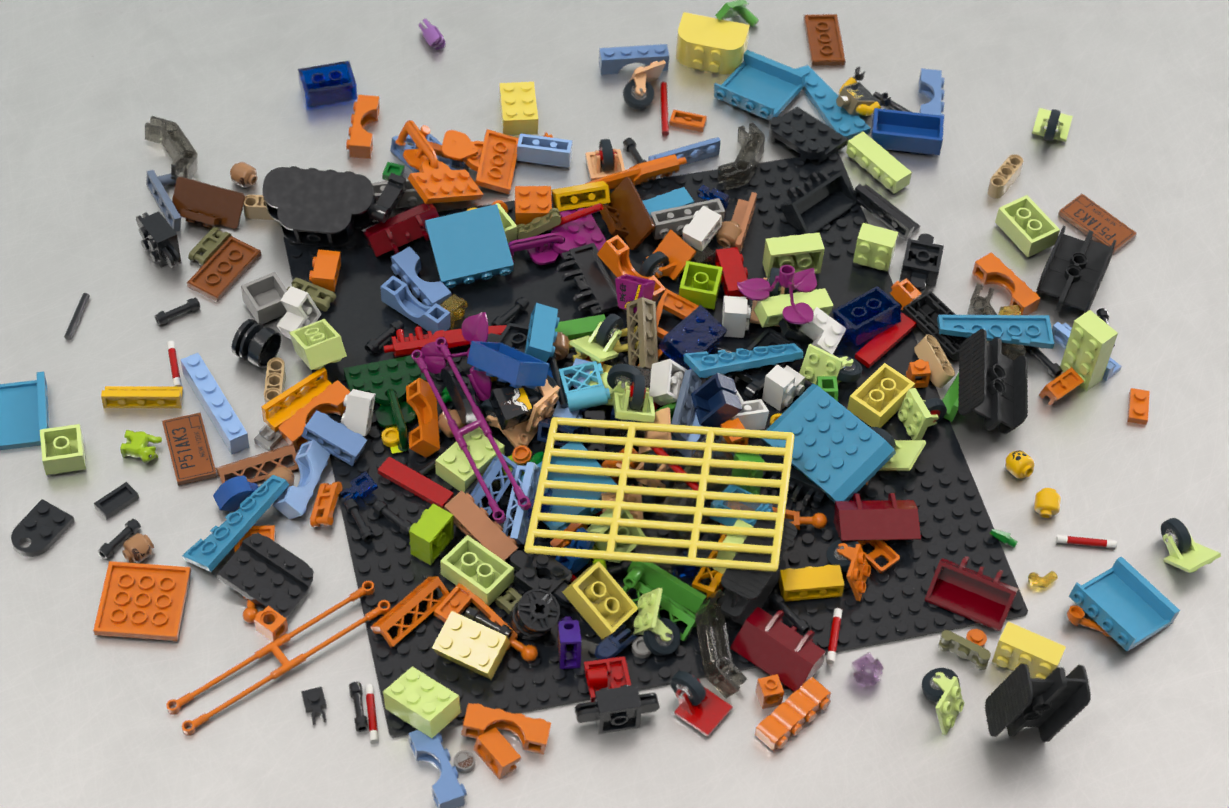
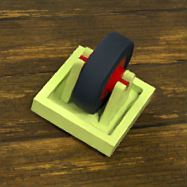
[613,374,655,423]
[897,388,947,440]

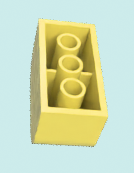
[676,12,750,74]

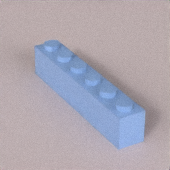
[181,353,249,455]

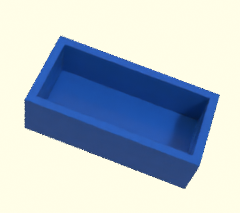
[871,108,944,155]
[467,341,550,389]

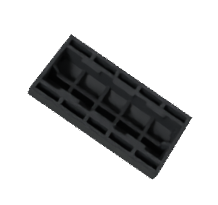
[902,291,967,361]

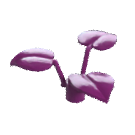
[737,265,817,324]
[421,312,492,401]

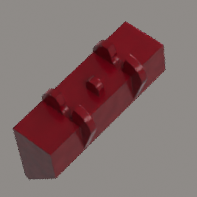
[362,203,439,257]
[834,493,921,541]
[924,556,1018,632]
[730,607,826,691]

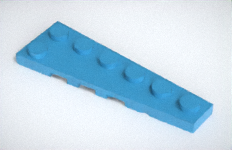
[796,65,871,140]
[937,315,1054,349]
[684,343,803,378]
[182,475,289,572]

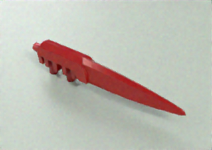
[383,325,507,358]

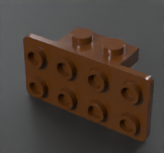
[172,177,245,229]
[600,177,655,250]

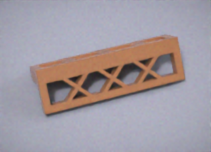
[722,192,757,254]
[216,444,299,484]

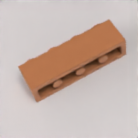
[443,490,518,562]

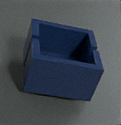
[691,373,742,428]

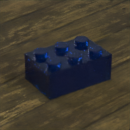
[298,60,357,108]
[833,286,901,346]
[659,305,728,370]

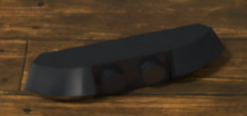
[441,362,484,425]

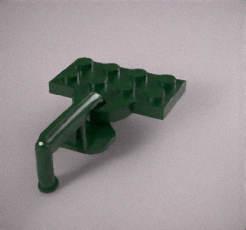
[344,355,427,452]

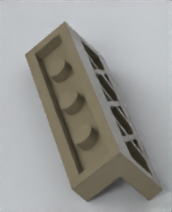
[626,297,658,373]

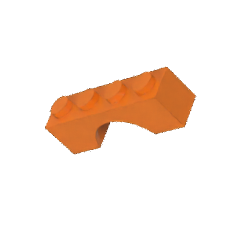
[346,95,380,159]
[597,235,666,302]
[972,252,1041,315]
[406,378,440,458]
[278,380,350,451]
[461,703,551,755]

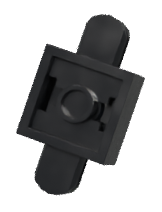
[136,211,181,268]
[900,234,944,293]
[487,323,556,363]
[510,550,573,608]
[574,685,660,734]

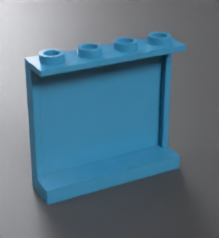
[714,50,805,120]
[425,204,514,288]
[0,372,49,450]
[519,442,617,531]
[1069,556,1180,652]

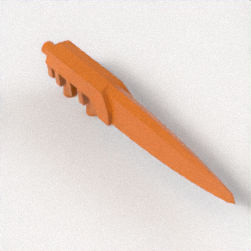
[585,154,687,190]

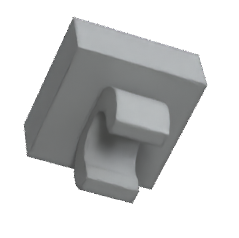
[254,425,282,451]

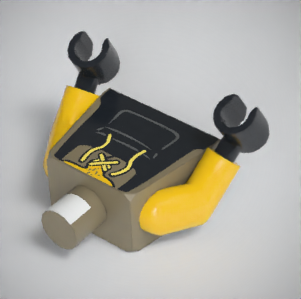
[836,67,891,116]

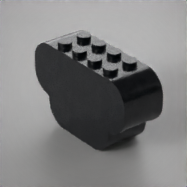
[262,166,376,247]

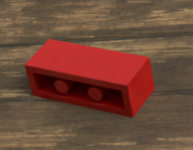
[715,247,749,300]

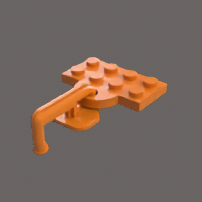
[395,120,484,204]
[415,125,519,194]

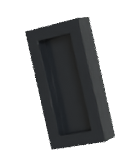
[94,482,139,520]

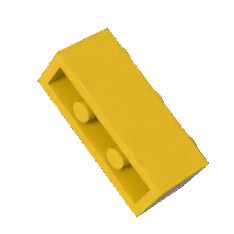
[551,181,610,211]
[778,565,844,601]

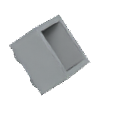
[241,272,287,324]

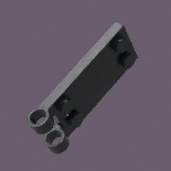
[724,327,800,400]

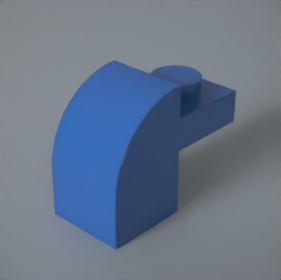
[213,476,259,512]
[555,527,595,574]

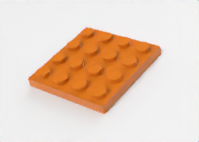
[93,561,191,641]

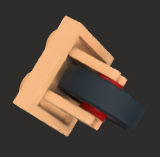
[585,139,625,181]

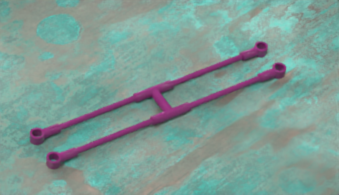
[411,337,531,524]

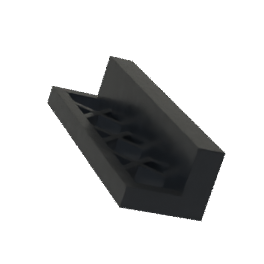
[854,184,920,240]

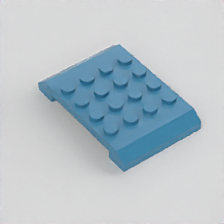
[759,384,896,503]

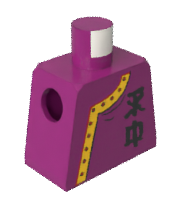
[615,274,655,315]

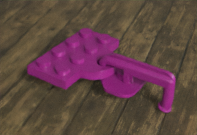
[508,207,606,265]

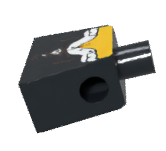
[489,387,539,430]

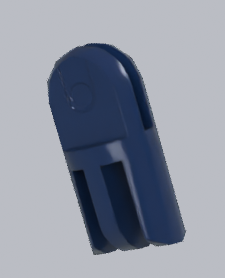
[595,623,637,660]

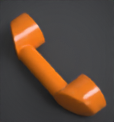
[1067,605,1111,637]

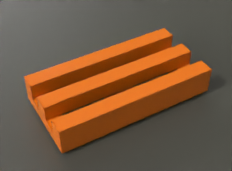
[669,109,707,132]

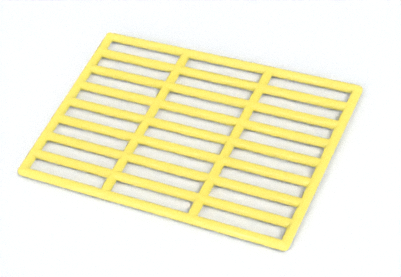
[524,417,795,572]

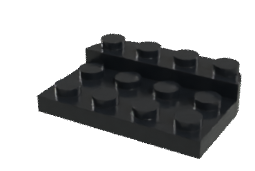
[769,106,849,162]
[216,533,314,619]

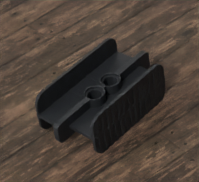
[1036,226,1117,313]
[958,329,1028,434]
[716,520,797,626]
[985,664,1091,742]

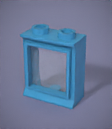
[710,485,774,526]

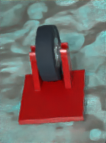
[670,671,733,737]

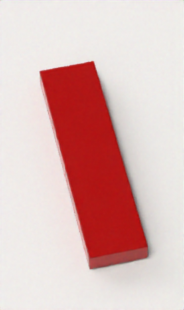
[855,313,917,368]
[377,457,454,509]

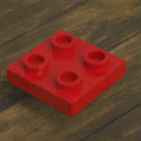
[584,656,631,702]

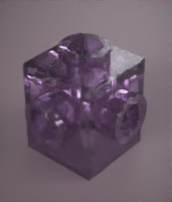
[851,652,884,687]

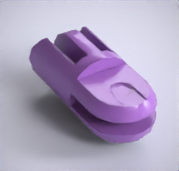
[418,19,446,50]

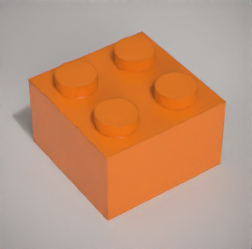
[515,186,552,226]

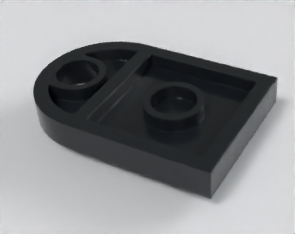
[11,499,75,557]

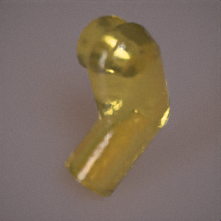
[1028,571,1058,588]

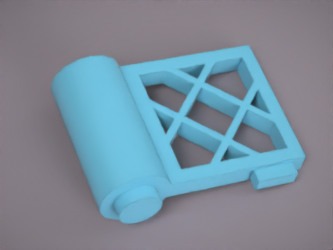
[559,361,611,412]

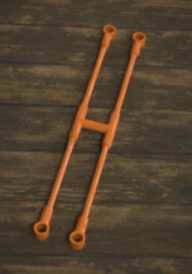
[166,581,391,735]

